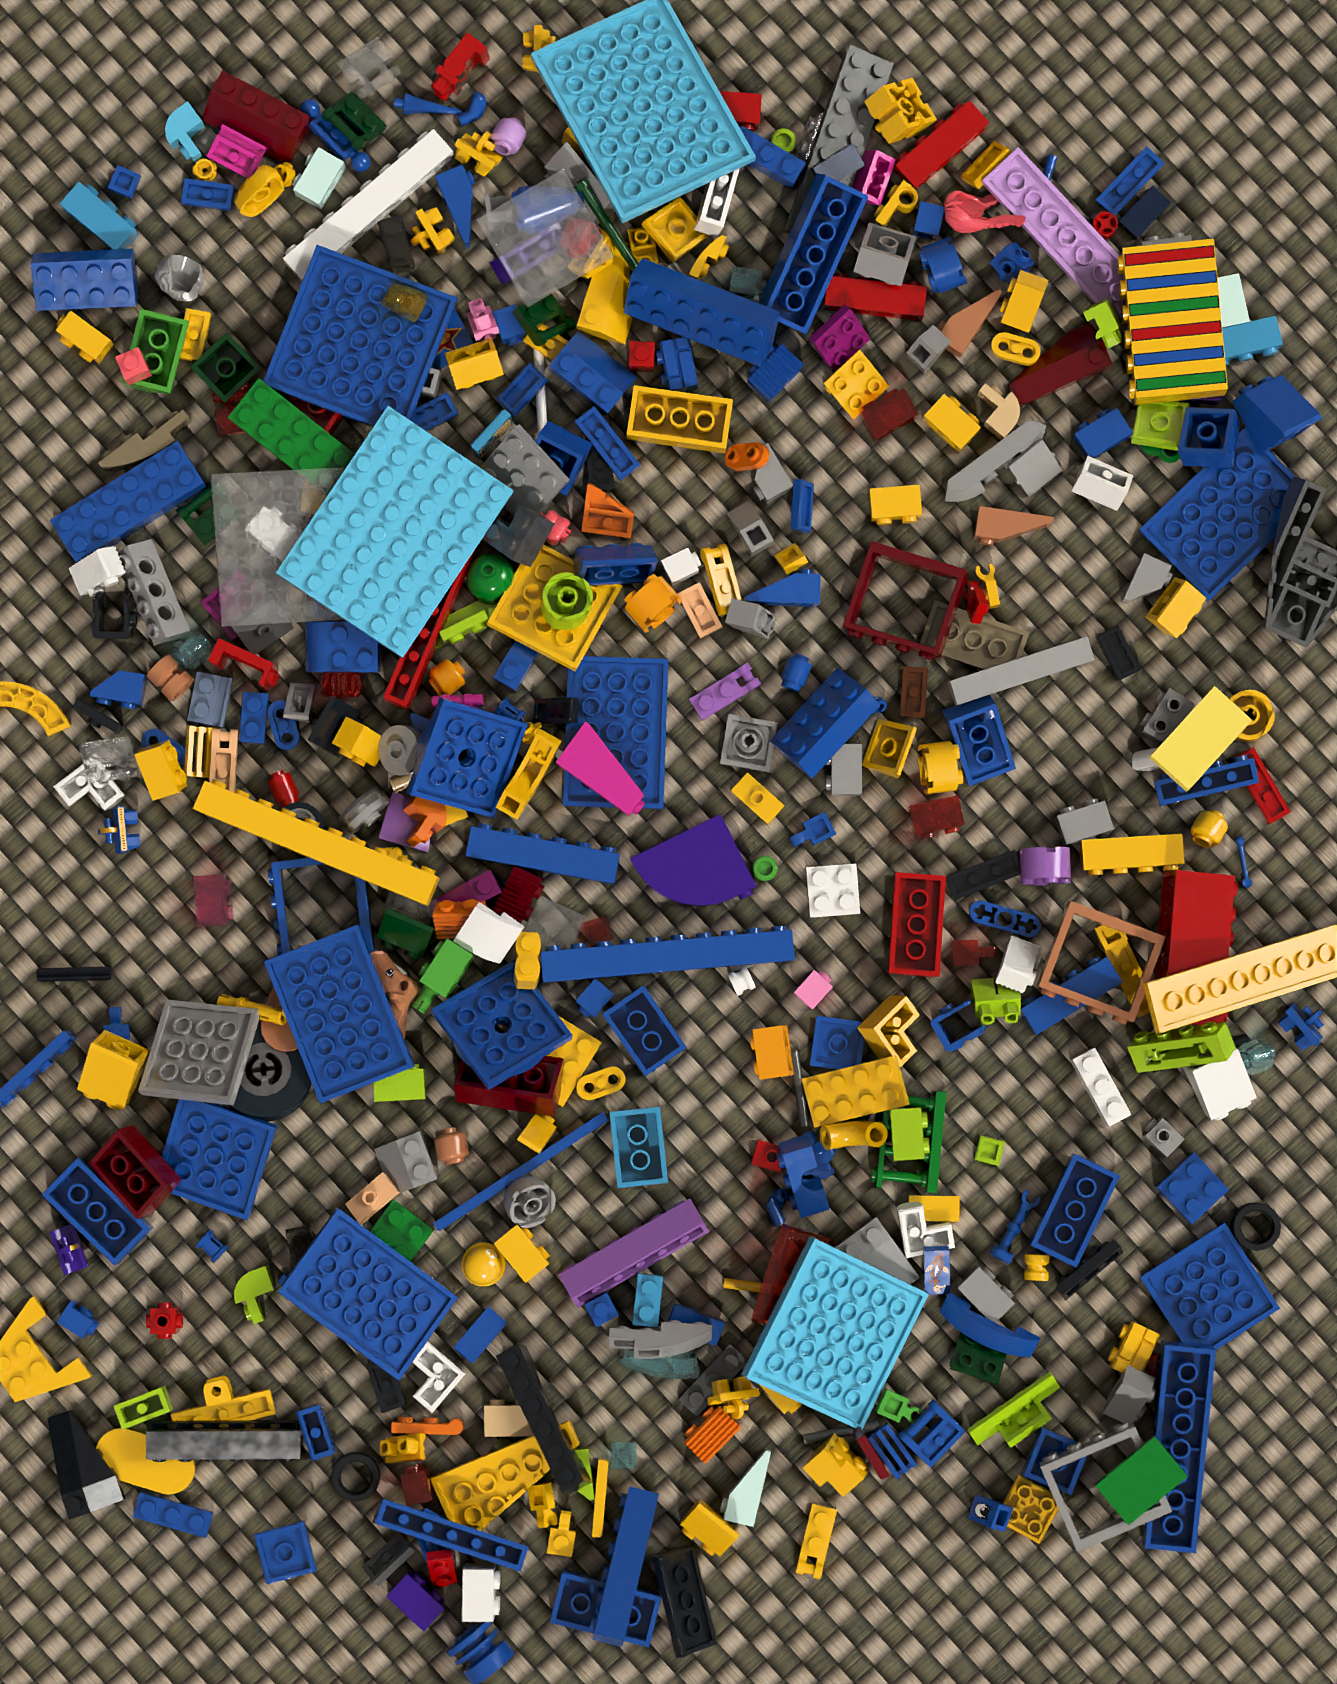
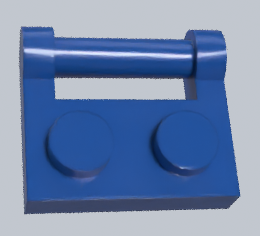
[898,1399,966,1468]

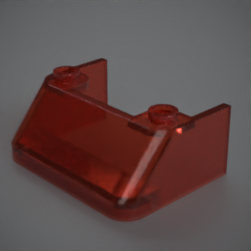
[752,1224,831,1326]

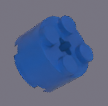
[918,236,967,294]

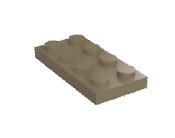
[920,600,1029,670]

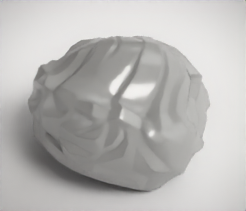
[154,254,205,302]

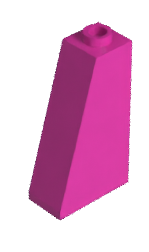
[556,721,645,817]

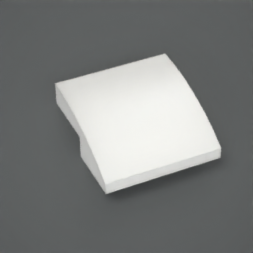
[453,902,525,964]

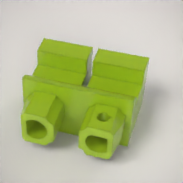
[1083,296,1124,349]
[971,978,1021,1025]

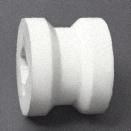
[727,965,756,996]

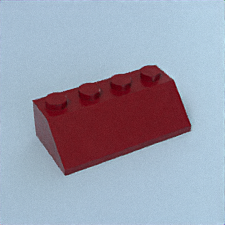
[202,70,312,164]
[453,1056,564,1117]

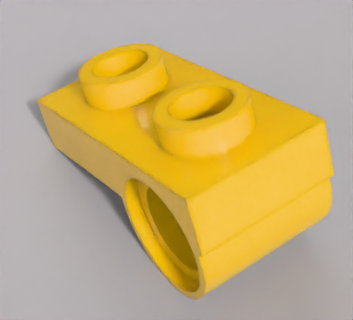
[873,180,918,227]

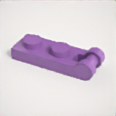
[689,663,761,721]

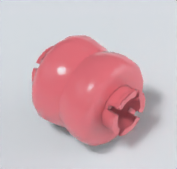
[540,510,572,546]

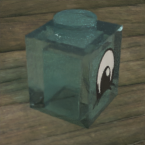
[729,266,766,300]

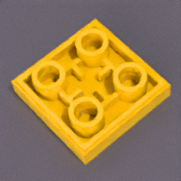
[1003,1474,1064,1544]

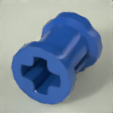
[494,697,527,721]
[195,1230,229,1263]

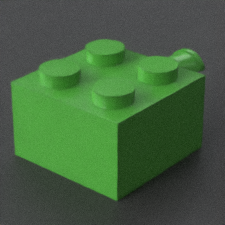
[411,939,475,1014]

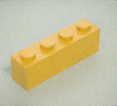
[1079,834,1184,876]

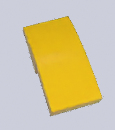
[628,227,659,264]
[689,235,729,280]

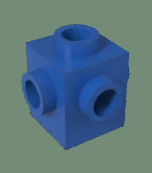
[990,242,1035,285]

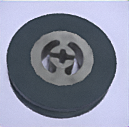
[228,1023,312,1122]

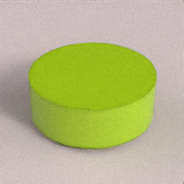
[771,129,796,153]

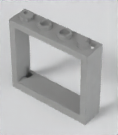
[1039,1422,1172,1552]

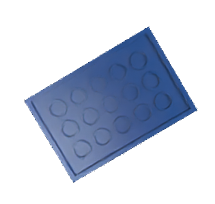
[1138,427,1295,602]
[563,656,668,809]
[264,924,415,1103]
[276,1208,458,1381]

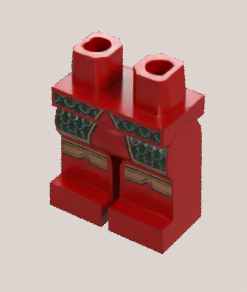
[431,32,490,102]

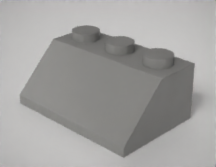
[544,142,614,226]

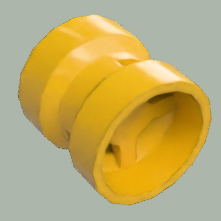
[1024,1254,1050,1281]

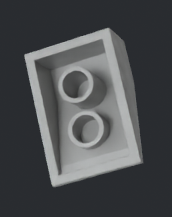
[834,1217,920,1285]

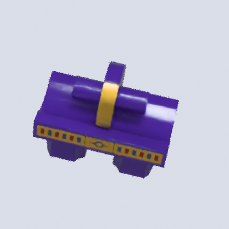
[49,1224,89,1275]

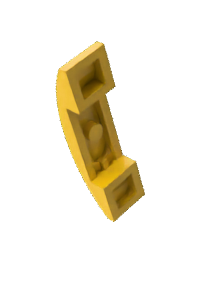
[1094,917,1150,1018]

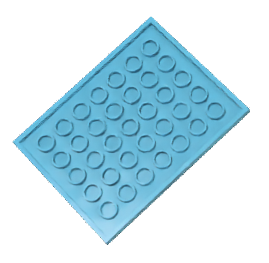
[531,0,756,223]
[275,406,514,658]

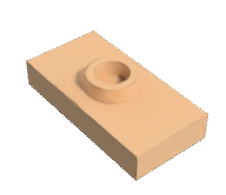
[345,1172,400,1224]

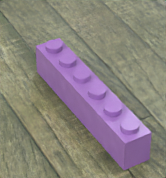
[558,1199,709,1308]

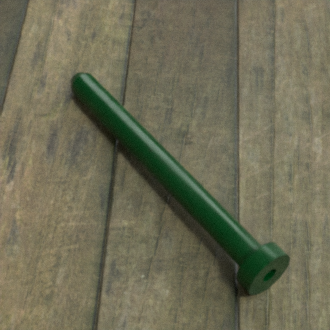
[572,177,639,272]

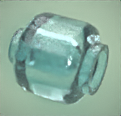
[172,632,210,670]
[1238,1039,1275,1075]

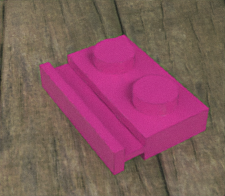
[206,124,268,178]

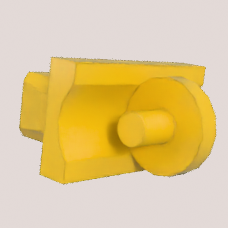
[522,25,556,73]
[454,131,503,176]
[410,207,455,256]
[707,1376,760,1419]
[380,1433,425,1464]

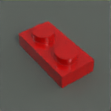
[426,1549,458,1587]

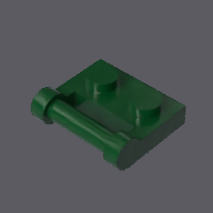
[321,92,387,152]
[512,292,576,346]
[176,479,243,545]

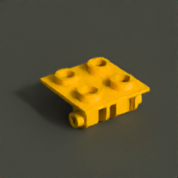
[823,349,889,420]

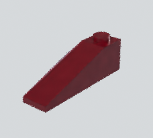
[1008,323,1113,407]

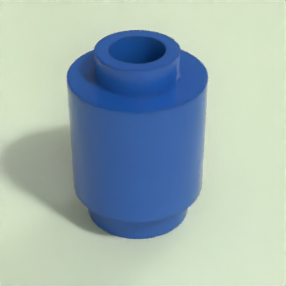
[781,653,812,692]

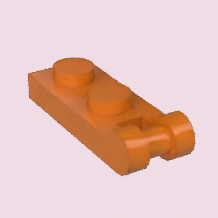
[391,1416,464,1435]

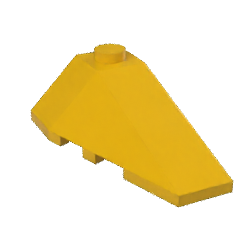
[577,242,632,345]

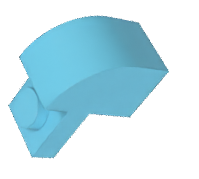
[165,101,205,164]

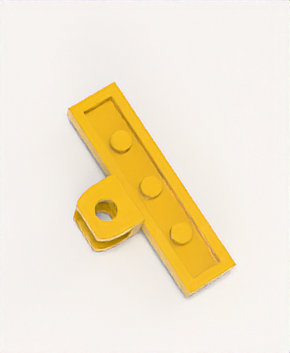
[171,1375,276,1421]

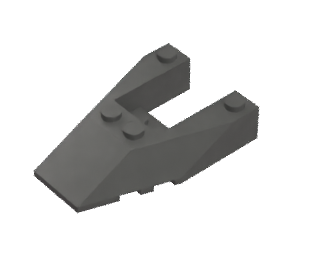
[1264,477,1337,648]

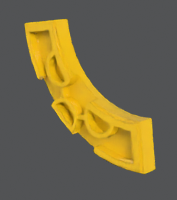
[0,681,72,736]

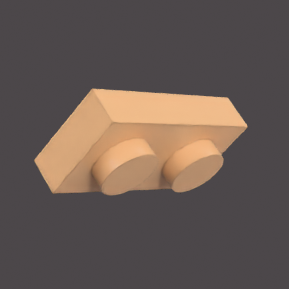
[677,582,722,639]

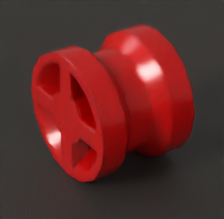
[1091,211,1118,240]

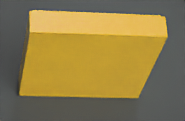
[641,196,710,263]

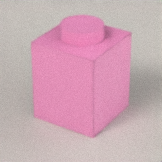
[793,970,833,1010]

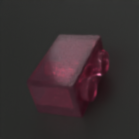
[194,874,234,927]

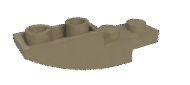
[98,410,192,471]

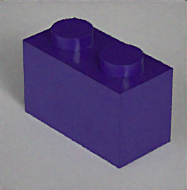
[386,1571,446,1632]

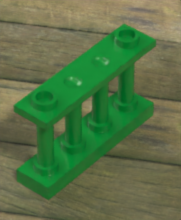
[871,1091,946,1193]

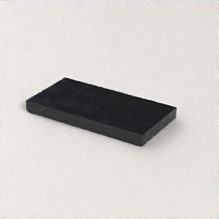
[652,1544,717,1658]

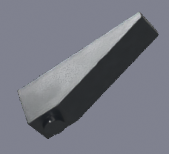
[47,1410,126,1520]

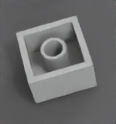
[853,222,916,286]

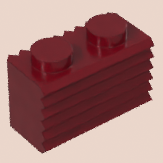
[493,866,545,924]

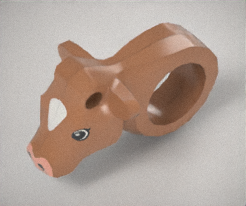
[371,950,421,1038]

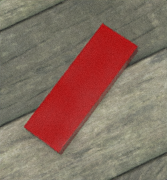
[1231,747,1291,825]

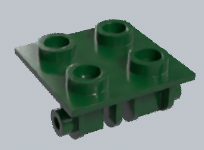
[949,1332,1007,1385]

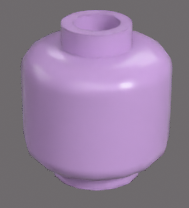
[490,117,527,156]

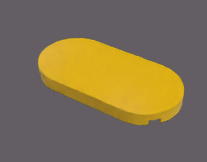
[96,1428,196,1494]

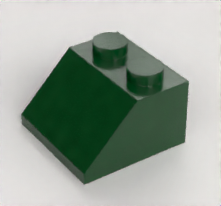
[190,332,261,403]
[377,908,436,960]

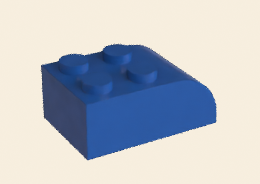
[305,622,381,672]

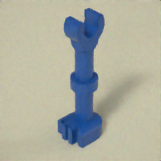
[989,1190,1040,1264]

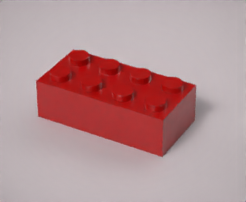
[887,872,946,978]

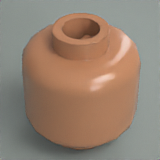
[434,1127,469,1165]

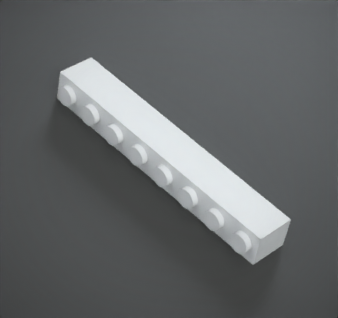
[283,129,454,282]

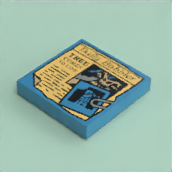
[471,409,513,460]

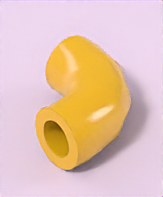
[820,1121,888,1150]

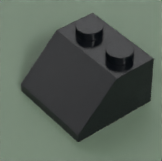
[308,695,364,758]

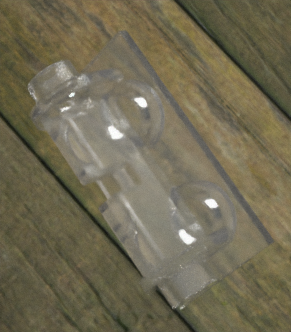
[796,112,823,164]

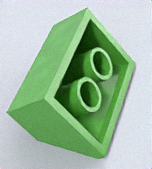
[122,309,189,394]

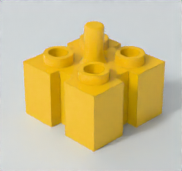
[864,78,937,144]

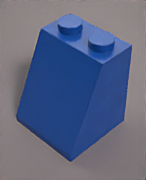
[1232,375,1322,453]

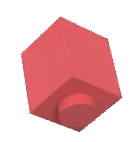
[115,347,152,385]

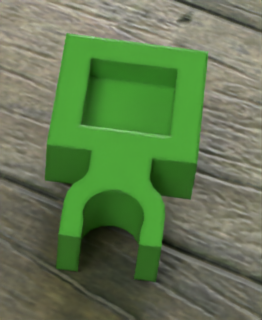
[875,1388,924,1423]

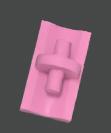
[466,298,500,341]

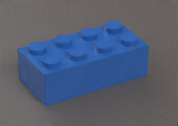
[30,249,139,311]
[770,668,880,778]
[1028,1153,1120,1268]
[42,1157,154,1266]
[550,1569,662,1647]

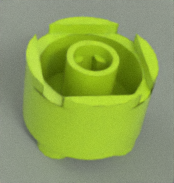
[540,572,593,630]

